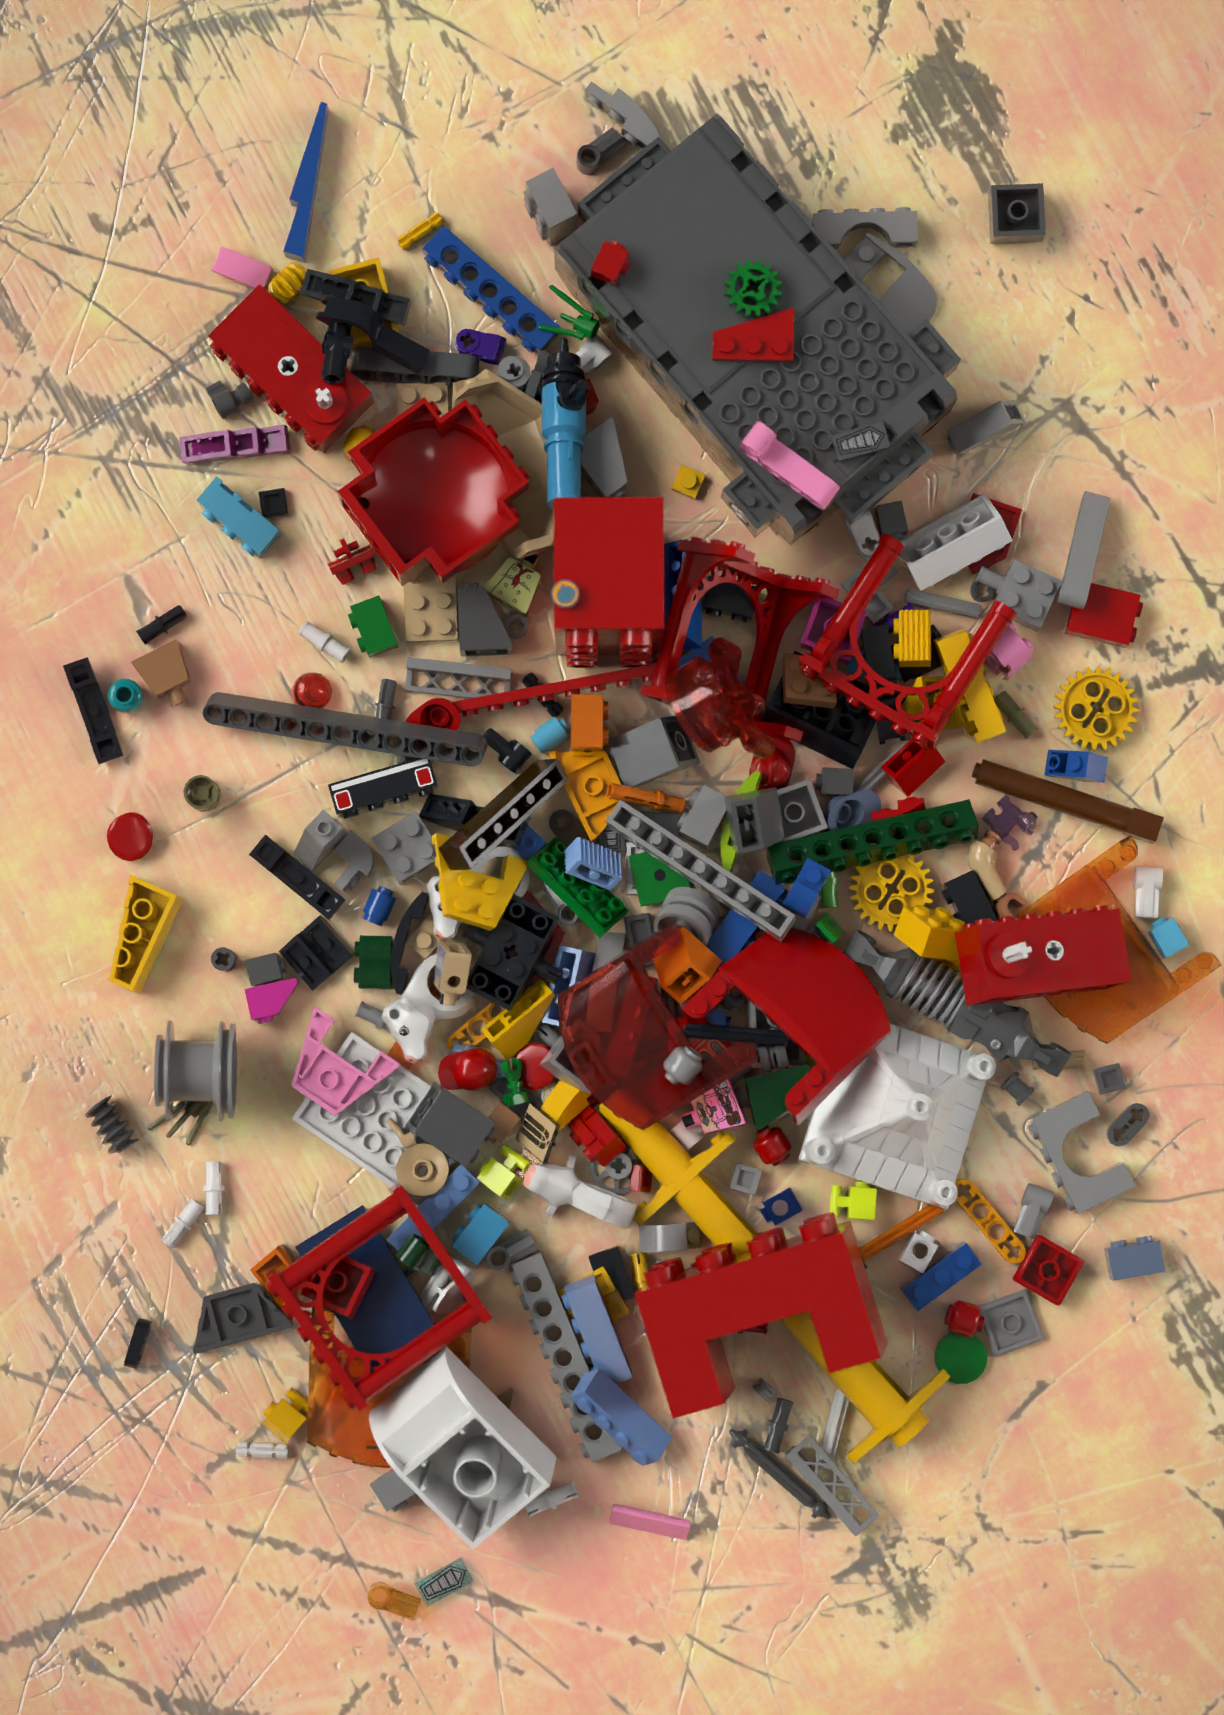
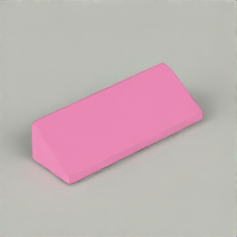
[609,1504,691,1540]

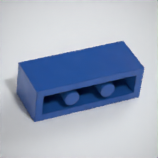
[900,1242,982,1311]

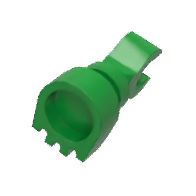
[501,1058,529,1106]

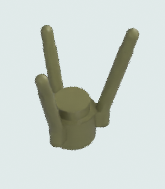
[148,1101,210,1146]

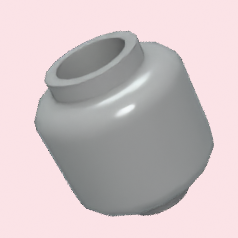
[663,1045,703,1085]

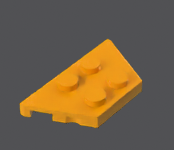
[548,750,622,843]

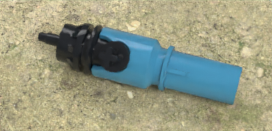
[541,338,590,510]

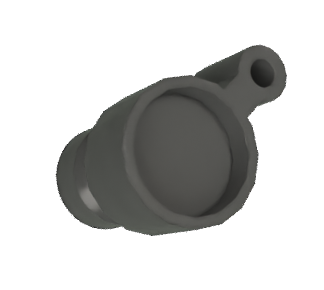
[205,381,254,420]

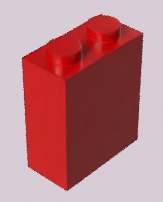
[1065,583,1143,648]

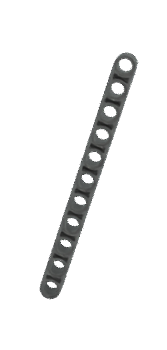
[202,692,488,766]

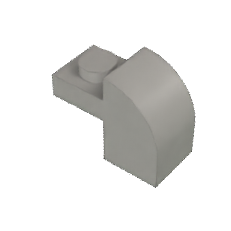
[334,830,374,891]
[639,1222,701,1253]

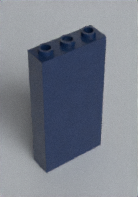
[295,1205,442,1373]

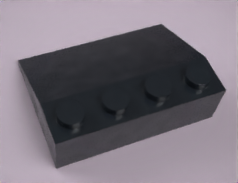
[760,651,876,769]

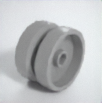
[653,887,720,946]

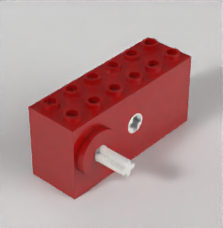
[208,284,375,453]
[955,905,1132,1006]

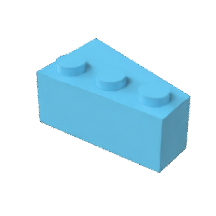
[197,476,281,558]

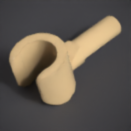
[386,1117,418,1149]

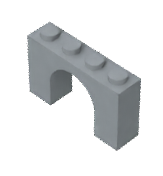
[1028,1091,1135,1214]

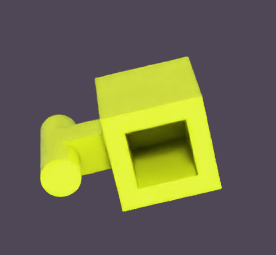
[476,1145,531,1201]
[829,1181,877,1220]

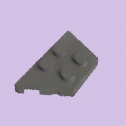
[193,1282,293,1354]

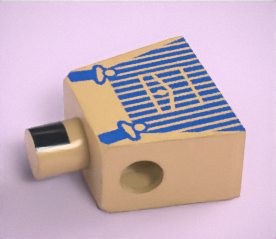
[434,941,472,1006]

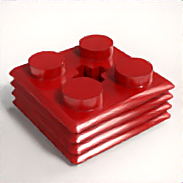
[1013,1235,1084,1306]

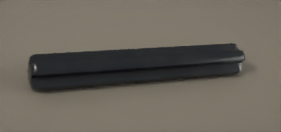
[685,1023,789,1045]

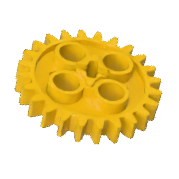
[1053,666,1139,751]
[849,855,934,933]

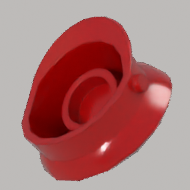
[107,812,153,861]
[512,1043,555,1090]

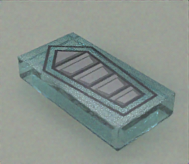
[414,1557,474,1607]

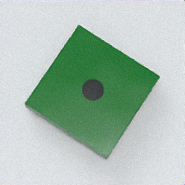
[628,852,690,907]

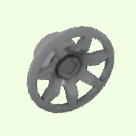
[589,1136,644,1194]

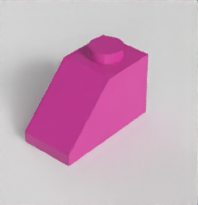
[245,978,299,1024]

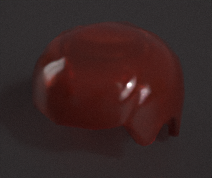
[290,672,333,709]

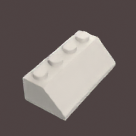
[899,494,1013,591]

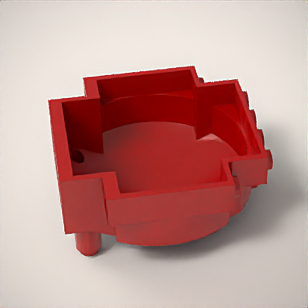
[337,397,530,586]

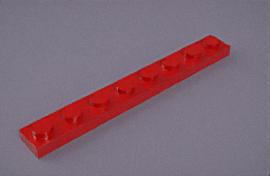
[454,663,656,717]

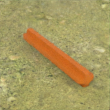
[859,1204,944,1262]

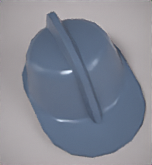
[823,789,881,831]

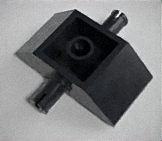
[462,894,563,1011]

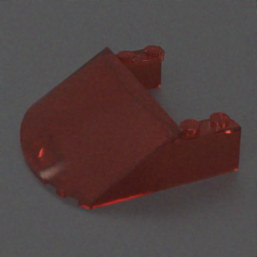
[558,920,759,1130]

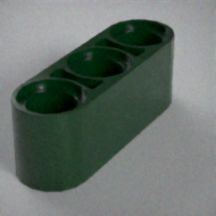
[396,1234,451,1276]

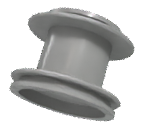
[154,1020,237,1121]

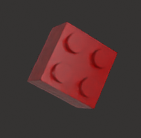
[301,1256,376,1320]

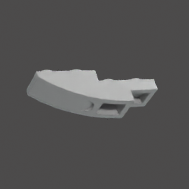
[585,81,662,149]

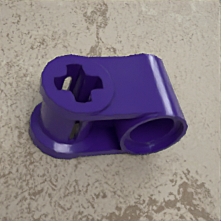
[455,329,507,365]

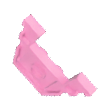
[291,1007,401,1116]

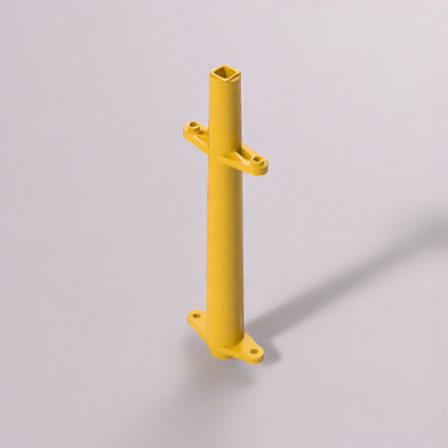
[598,1086,951,1464]

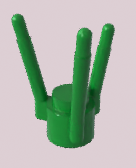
[538,285,600,340]

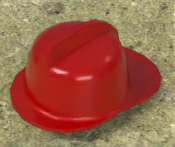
[405,698,461,744]
[749,737,795,790]

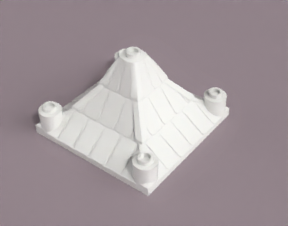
[798,1023,996,1209]

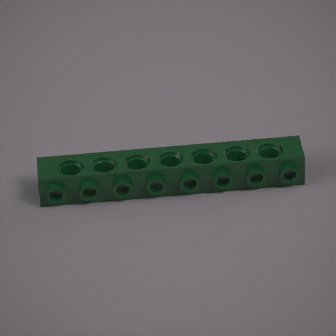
[767,799,979,885]

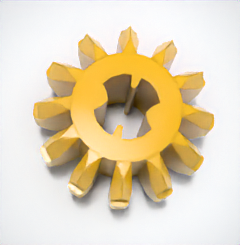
[268,261,307,306]

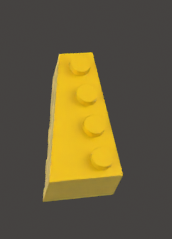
[933,629,1006,743]
[109,875,184,994]

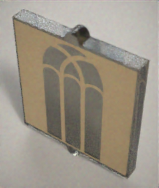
[516,1102,560,1163]

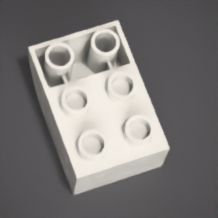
[369,1347,557,1550]

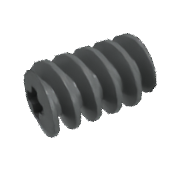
[85,1095,140,1154]

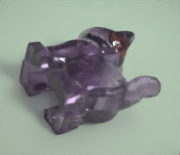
[981,795,1038,851]

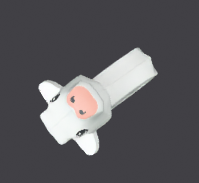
[427,847,530,941]
[382,954,475,1064]
[523,1154,637,1228]

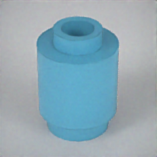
[530,717,570,753]

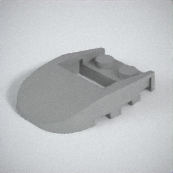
[844,233,937,334]

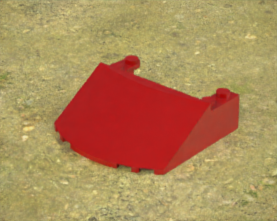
[681,928,891,1126]

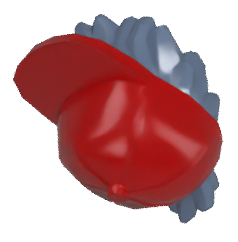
[438,1044,506,1091]

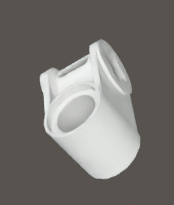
[843,510,880,560]

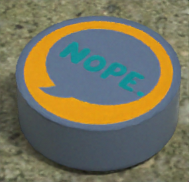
[551,580,579,609]

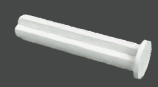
[819,1390,849,1470]

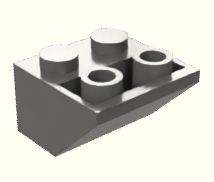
[725,787,785,854]

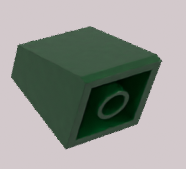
[744,1064,811,1130]

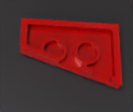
[712,308,794,363]

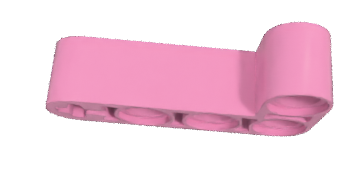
[740,421,840,510]

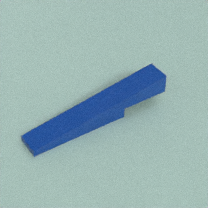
[283,102,329,263]

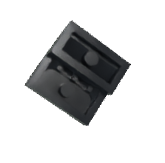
[278,915,355,991]

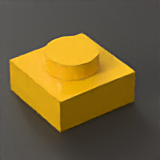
[671,465,705,500]

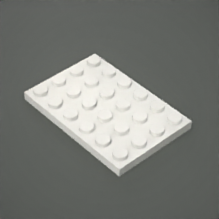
[292,1032,455,1206]

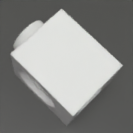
[898,1231,938,1273]

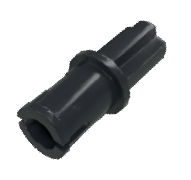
[136,605,187,645]

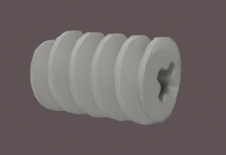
[497,356,531,393]

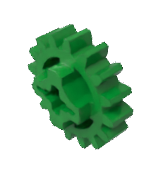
[724,259,782,318]

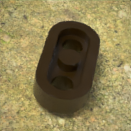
[549,809,591,847]

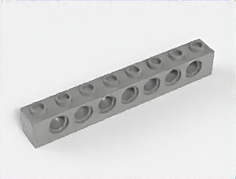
[606,799,796,942]
[509,1252,621,1462]

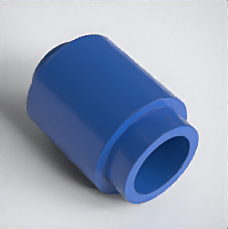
[363,886,396,926]

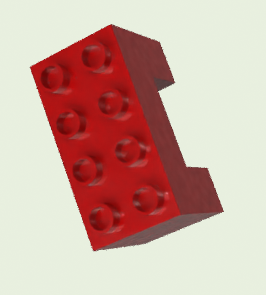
[554,497,664,668]
[634,1212,888,1419]

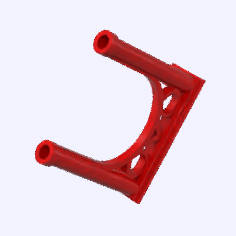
[798,533,1018,750]

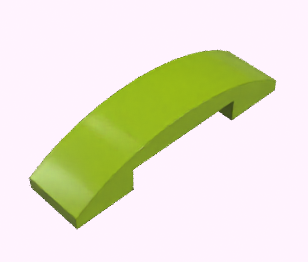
[720,771,762,873]

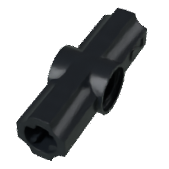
[321,323,353,385]

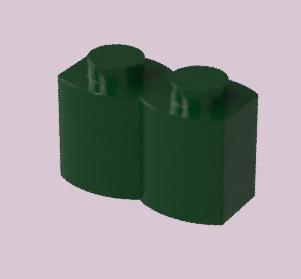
[354,935,393,990]

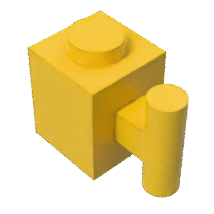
[261,1387,316,1444]

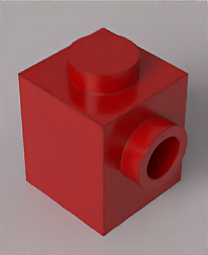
[591,240,631,286]

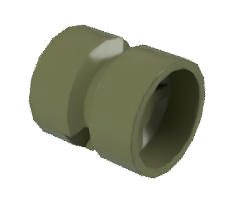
[183,775,221,812]

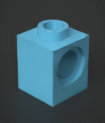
[1147,916,1189,959]

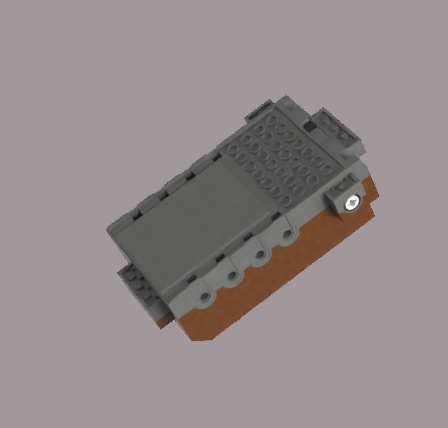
[554,113,961,546]

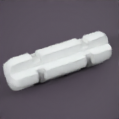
[236,1442,289,1459]

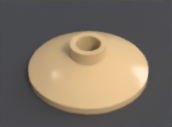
[396,1144,449,1197]

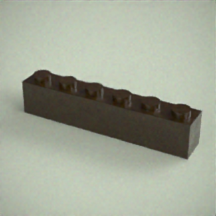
[438,759,569,871]

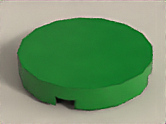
[934,1333,987,1384]

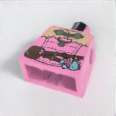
[681,1076,748,1134]

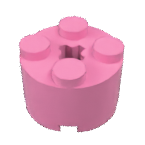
[984,623,1034,681]

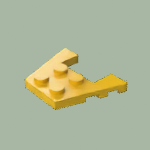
[432,833,528,931]

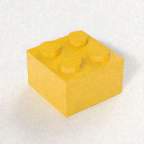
[894,905,965,961]

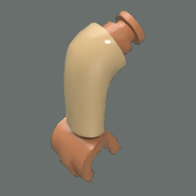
[967,830,1027,920]

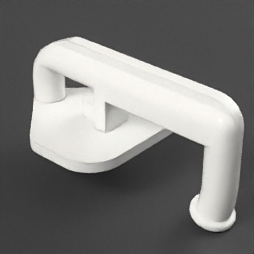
[419,1259,474,1314]

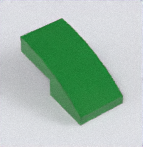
[814,912,846,944]

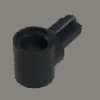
[483,728,532,774]

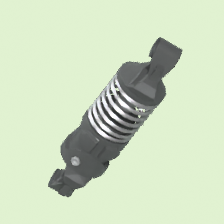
[843,930,1072,1077]

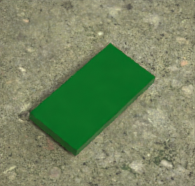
[526,837,629,938]

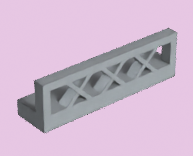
[405,657,512,698]
[785,1434,880,1537]

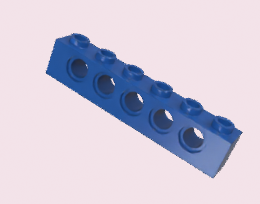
[423,225,560,354]

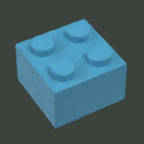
[451,1203,510,1265]

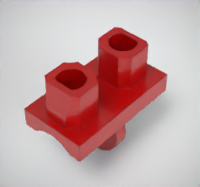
[328,538,377,585]

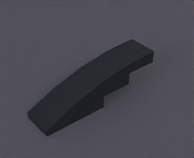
[300,269,412,326]
[419,794,528,846]

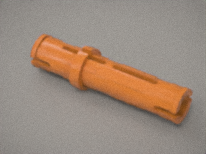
[606,782,685,814]

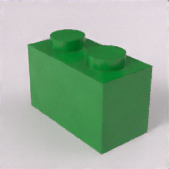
[347,595,398,658]

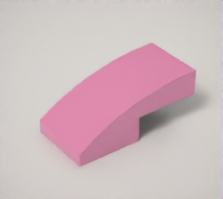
[211,247,272,289]

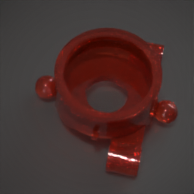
[665,637,776,759]

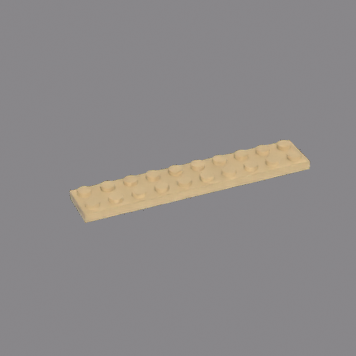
[396,382,458,643]

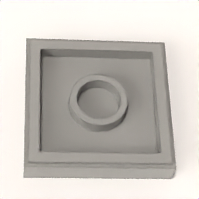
[979,1289,1044,1357]

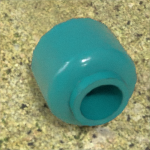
[108,679,144,714]

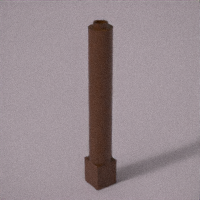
[971,759,1164,844]

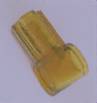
[368,1582,421,1620]

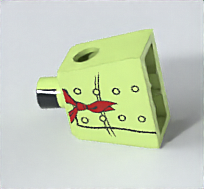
[484,554,542,617]

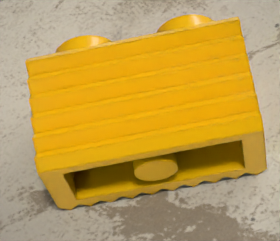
[894,610,931,667]

